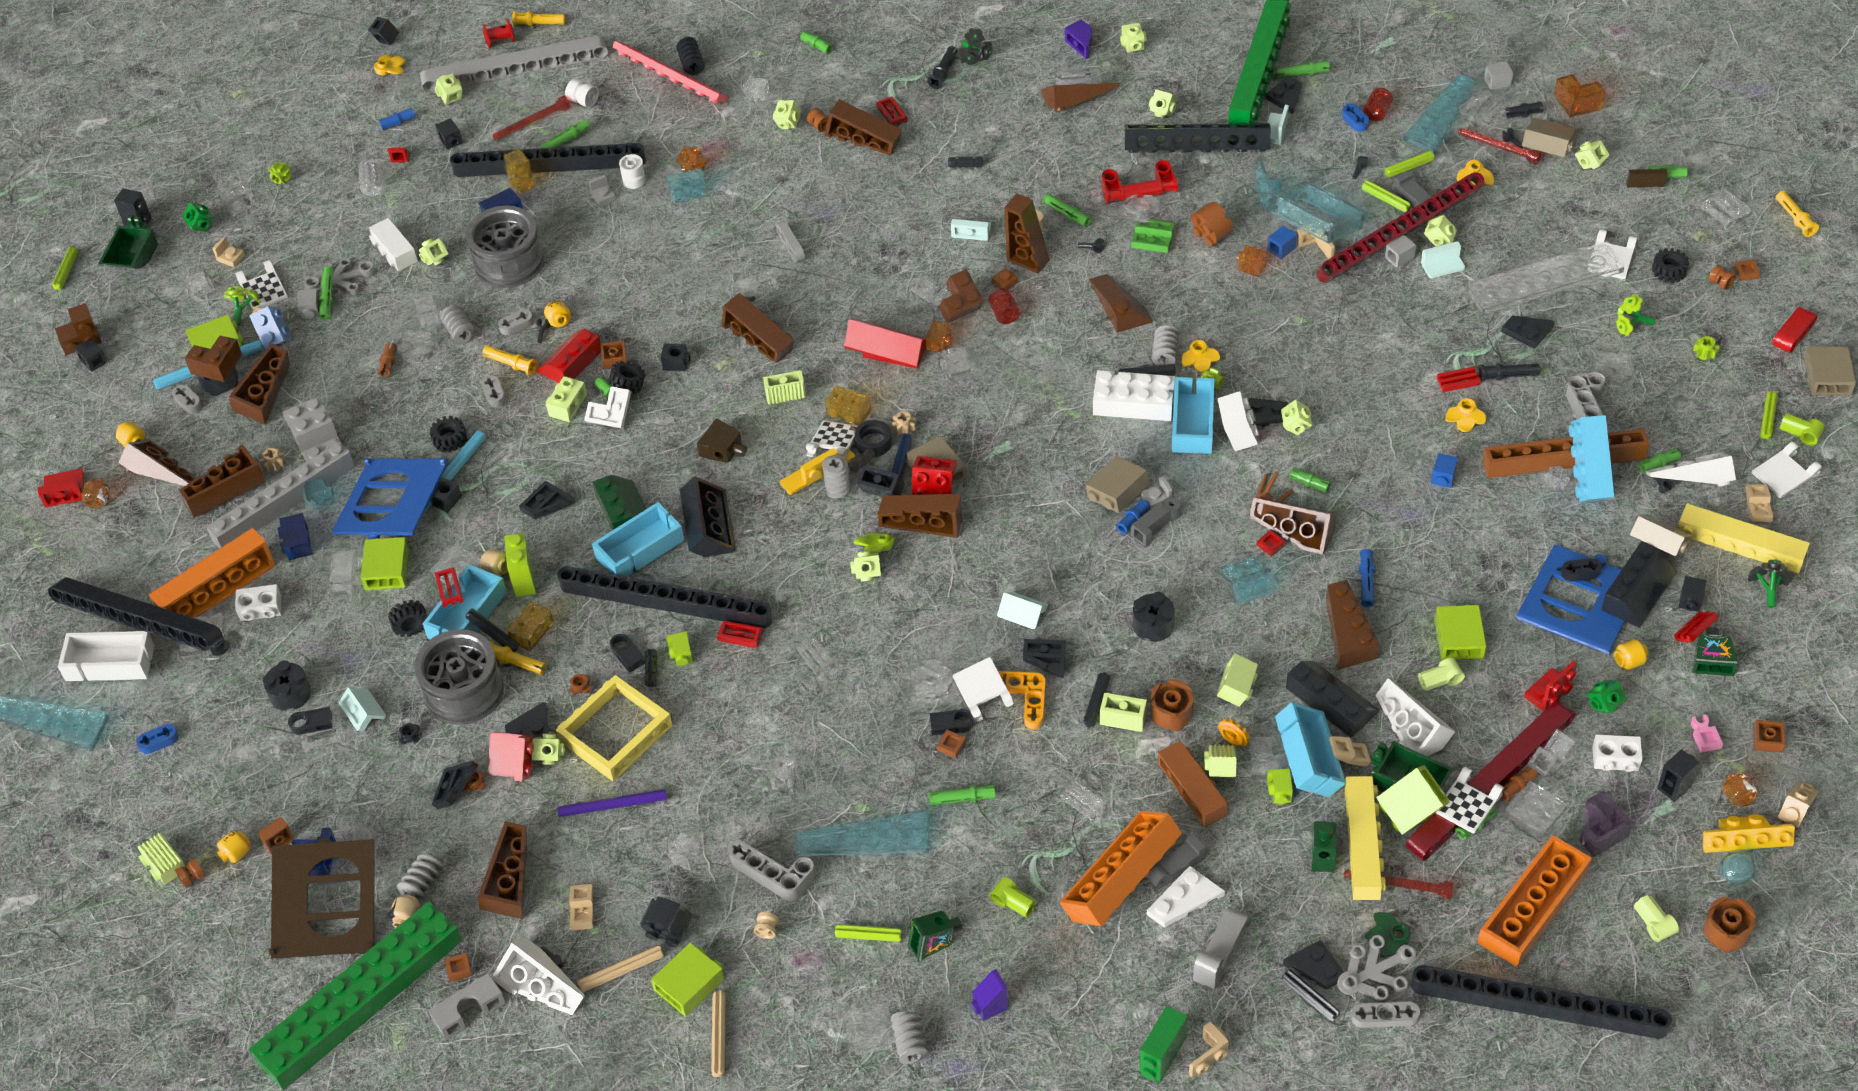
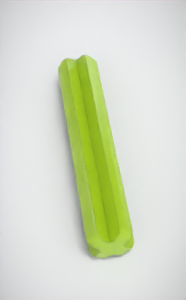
[1384,151,1434,178]
[1362,180,1411,213]
[52,246,79,290]
[1760,391,1778,440]
[835,924,902,942]

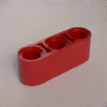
[1772,306,1818,353]

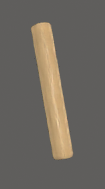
[577,945,663,992]
[711,991,726,1077]

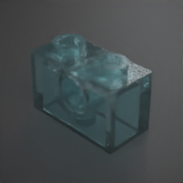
[666,169,708,204]

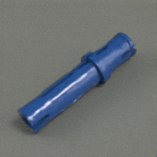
[1359,549,1375,607]

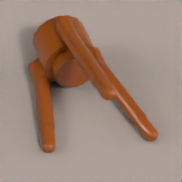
[1256,472,1294,502]

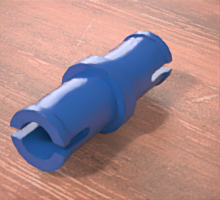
[379,107,416,130]
[1116,499,1150,534]

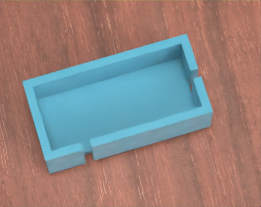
[1172,377,1214,454]
[1569,415,1614,502]
[592,502,684,577]
[423,564,507,639]
[1275,702,1346,797]

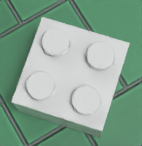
[1218,391,1259,452]

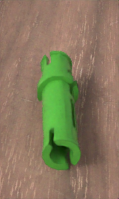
[1275,60,1330,79]
[540,119,591,148]
[1043,193,1092,227]
[318,266,335,320]
[929,784,996,806]

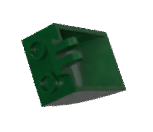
[98,215,158,269]
[1370,741,1454,792]

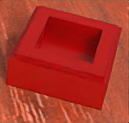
[1256,530,1286,557]

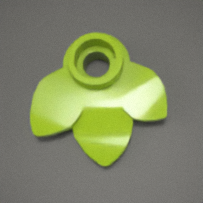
[853,532,894,554]

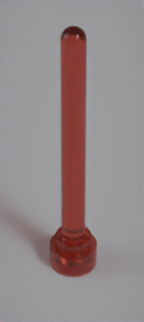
[493,95,571,140]
[1458,128,1542,165]
[1343,870,1453,900]

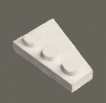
[1147,866,1225,928]

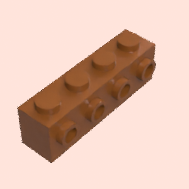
[1158,741,1229,828]

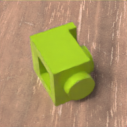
[666,631,693,666]
[1267,769,1293,805]

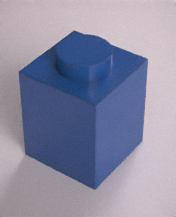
[1267,225,1297,259]
[1431,453,1458,488]

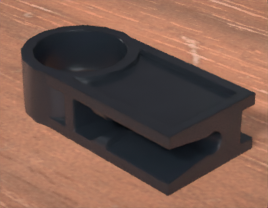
[610,634,645,673]
[288,706,333,735]
[929,709,973,736]

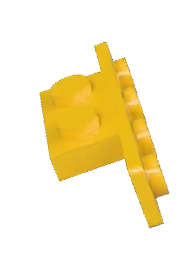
[780,448,855,495]
[1703,814,1795,853]

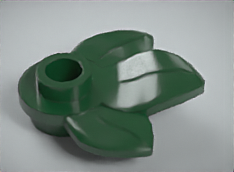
[1364,912,1411,957]

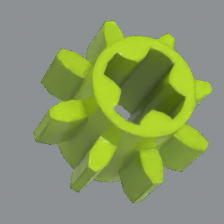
[268,162,292,184]
[1693,336,1720,360]
[1201,368,1224,391]

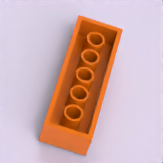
[148,528,275,618]
[1059,811,1182,926]
[1477,835,1592,967]

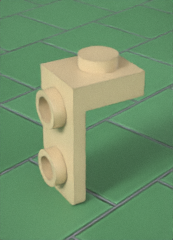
[1296,223,1336,259]
[1777,782,1819,828]
[1189,1021,1229,1078]

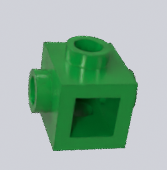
[182,202,214,232]
[1587,680,1627,714]

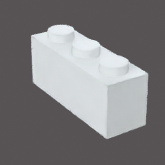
[369,218,418,271]

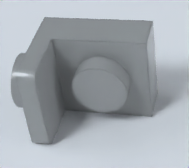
[589,175,616,207]
[1141,476,1174,510]

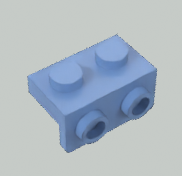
[250,306,292,350]

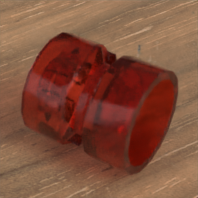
[1363,88,1393,122]
[989,288,1020,324]

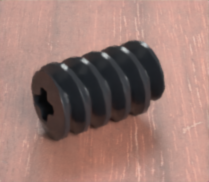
[676,37,705,75]

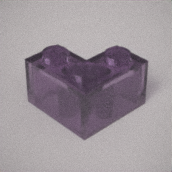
[1579,790,1633,857]

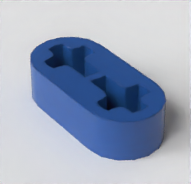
[1342,104,1369,132]
[136,724,178,754]

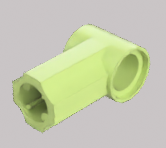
[1418,657,1465,691]
[1634,895,1679,942]

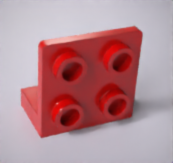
[912,456,957,495]
[37,469,84,508]
[1524,660,1577,711]

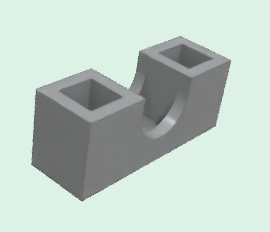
[428,973,506,1040]

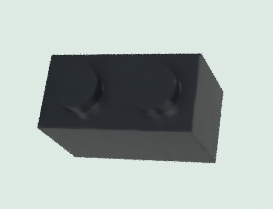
[114,188,152,226]
[856,465,906,497]
[1657,749,1699,802]

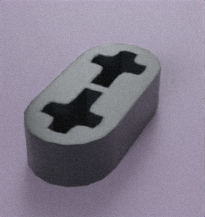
[1561,558,1602,581]

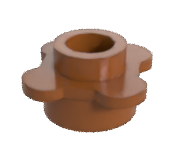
[570,674,591,695]
[464,770,485,791]

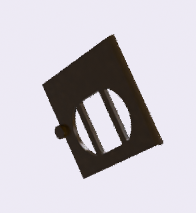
[269,837,375,959]

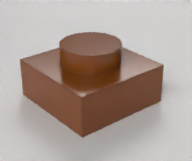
[1734,260,1760,281]
[992,268,1018,292]
[937,730,966,758]
[444,953,472,982]

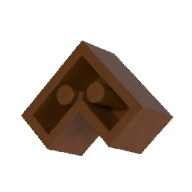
[938,269,984,324]
[55,303,102,355]
[184,335,242,382]

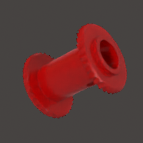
[483,19,515,48]

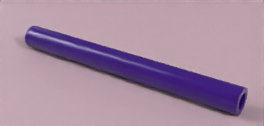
[557,789,667,817]

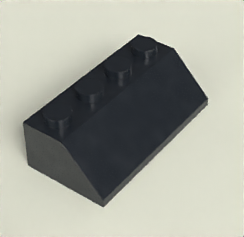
[680,476,735,557]
[1601,541,1676,628]
[1286,661,1379,737]

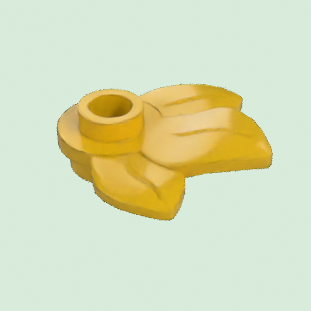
[374,55,406,75]
[1457,160,1494,186]
[1182,340,1220,373]
[1445,398,1486,432]

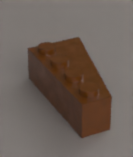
[825,99,902,155]
[1005,193,1050,274]
[721,293,794,363]
[229,344,290,425]
[179,444,265,518]
[878,494,963,538]
[1326,580,1379,670]
[478,821,527,919]

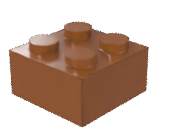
[600,340,627,369]
[1753,720,1785,753]
[258,817,295,855]

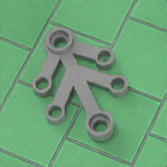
[304,258,375,300]
[1337,935,1416,1001]

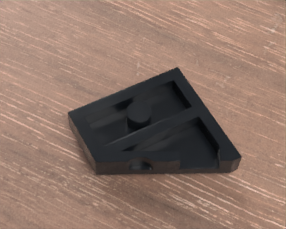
[1266,76,1302,114]
[1501,316,1555,349]
[1248,398,1288,427]
[519,481,575,519]
[1023,639,1066,678]
[505,702,549,742]
[431,761,478,809]
[1283,940,1344,990]

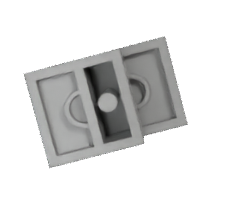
[283,396,342,462]

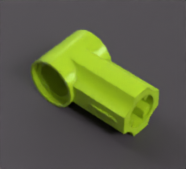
[1779,413,1825,446]
[989,877,1037,918]

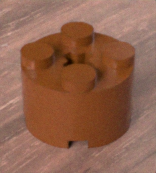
[1190,202,1233,247]
[1150,679,1194,731]
[1703,897,1756,953]

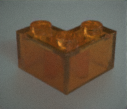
[1554,74,1606,117]

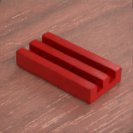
[876,96,908,126]
[1436,366,1481,392]
[434,567,464,608]
[1674,611,1718,642]
[717,621,763,648]

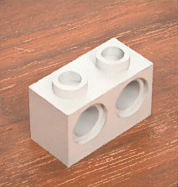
[235,584,282,621]
[1592,735,1642,772]

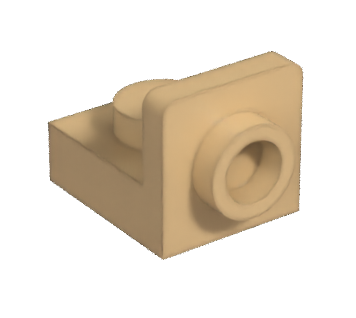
[213,237,245,268]

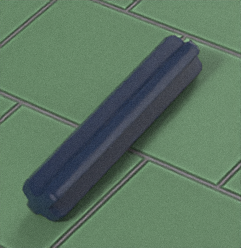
[892,433,912,478]

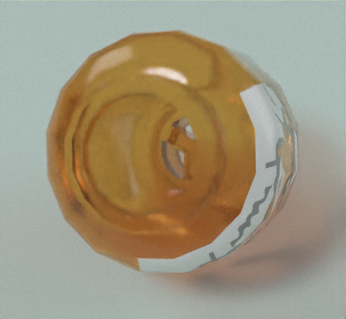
[81,478,110,509]
[1722,773,1757,807]

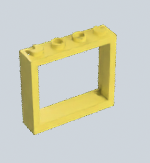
[556,675,673,782]

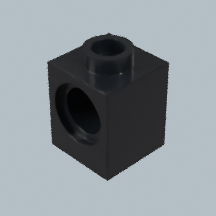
[368,17,400,45]
[435,118,463,150]
[74,338,107,372]
[660,343,691,371]
[431,477,462,513]
[1678,576,1706,612]

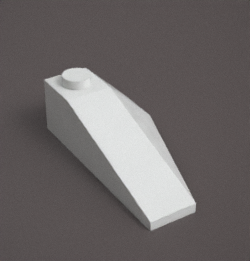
[1646,452,1736,486]
[491,936,585,1015]

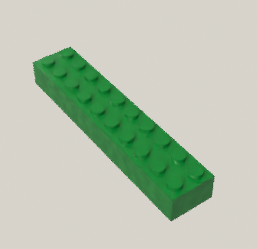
[1228,0,1292,139]
[249,901,462,1090]

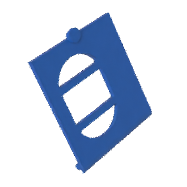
[332,458,448,539]
[1516,544,1625,654]

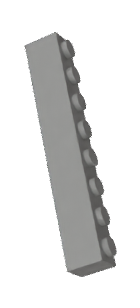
[206,441,355,549]

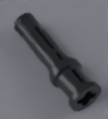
[927,46,958,89]
[1478,363,1540,382]

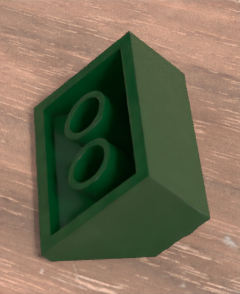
[592,475,646,530]

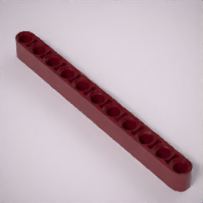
[1316,172,1484,283]
[1405,700,1576,861]

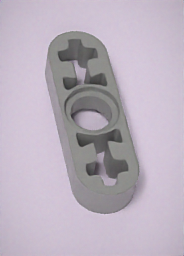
[776,221,805,263]
[1351,1002,1420,1028]

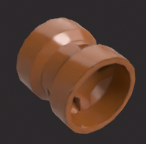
[807,108,828,132]
[1708,264,1736,290]
[175,858,206,888]

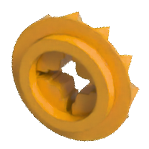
[1218,718,1250,747]

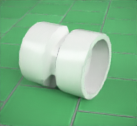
[565,78,599,108]
[619,154,646,189]

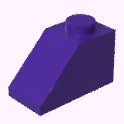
[1065,19,1092,59]
[971,969,1008,1021]

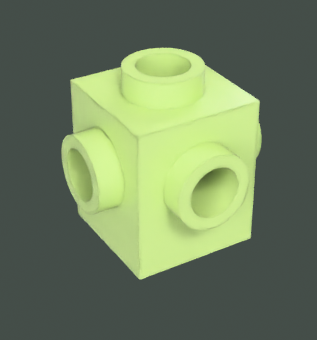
[1120,23,1147,53]
[435,73,462,105]
[1149,90,1177,118]
[773,100,801,129]
[1575,140,1610,169]
[1424,215,1457,247]
[418,238,449,266]
[1281,400,1312,436]
[850,551,881,581]
[532,734,565,765]

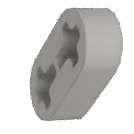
[498,309,533,335]
[482,375,505,408]
[172,385,202,414]

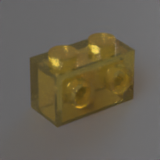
[504,149,535,194]
[825,385,871,425]
[507,601,554,652]

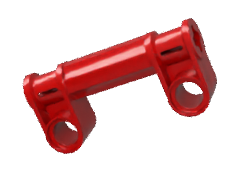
[1101,160,1178,204]

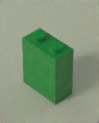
[1139,1005,1187,1082]

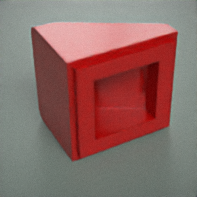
[387,147,410,163]

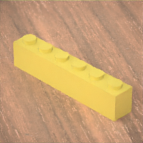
[1678,504,1810,574]
[1345,776,1385,900]

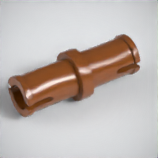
[378,342,397,377]
[1500,766,1538,802]

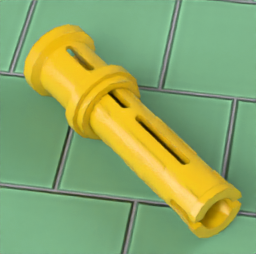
[512,11,565,27]
[1776,191,1819,237]
[483,345,538,376]
[489,641,547,675]

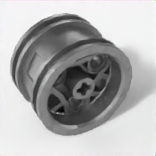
[466,206,544,288]
[414,629,504,725]

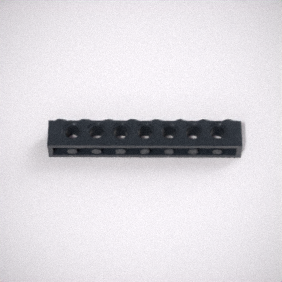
[1125,123,1271,153]

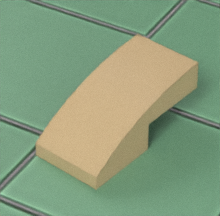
[1746,484,1773,522]
[1329,736,1371,767]
[569,884,594,931]

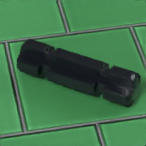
[948,156,983,168]
[644,649,657,687]

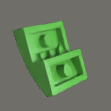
[1131,218,1175,253]

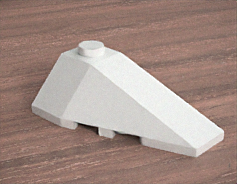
[1376,678,1455,756]

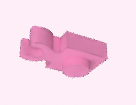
[1691,715,1723,753]

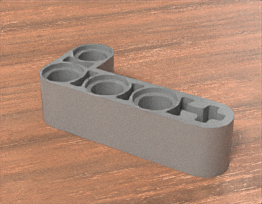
[1566,372,1608,430]
[728,841,816,902]
[1193,907,1250,989]

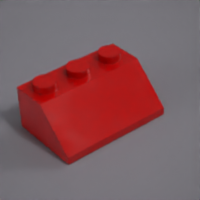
[537,328,601,383]

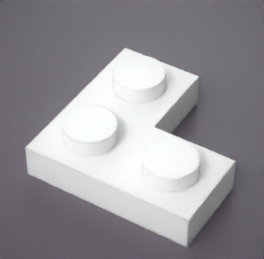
[584,387,631,429]

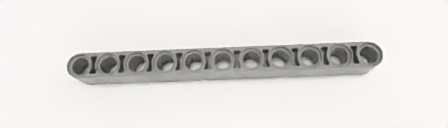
[420,35,608,93]

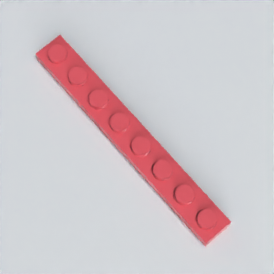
[612,41,729,104]

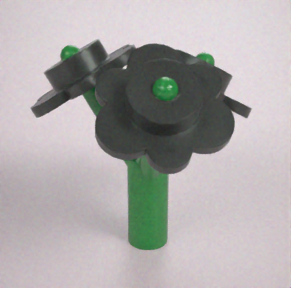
[959,28,992,65]
[1747,560,1792,608]

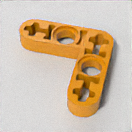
[998,671,1046,729]

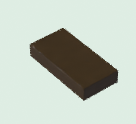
[1626,169,1668,188]

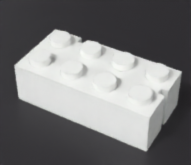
[1093,370,1175,421]
[58,631,155,681]

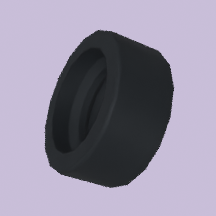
[854,420,892,457]

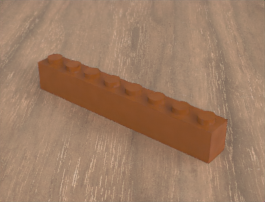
[1482,428,1650,478]

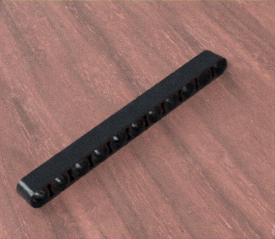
[450,143,646,177]
[557,566,772,628]
[48,577,223,651]
[1411,965,1672,1039]

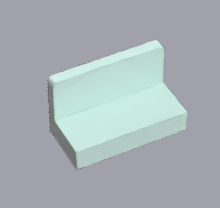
[1267,105,1289,145]
[951,219,991,241]
[1421,241,1465,278]
[997,591,1048,629]
[338,687,386,731]

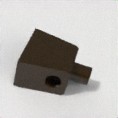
[697,418,747,463]

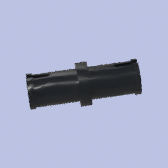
[1505,101,1544,119]

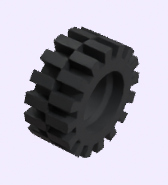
[1652,248,1689,283]
[608,361,646,394]
[429,416,467,452]
[388,600,428,637]

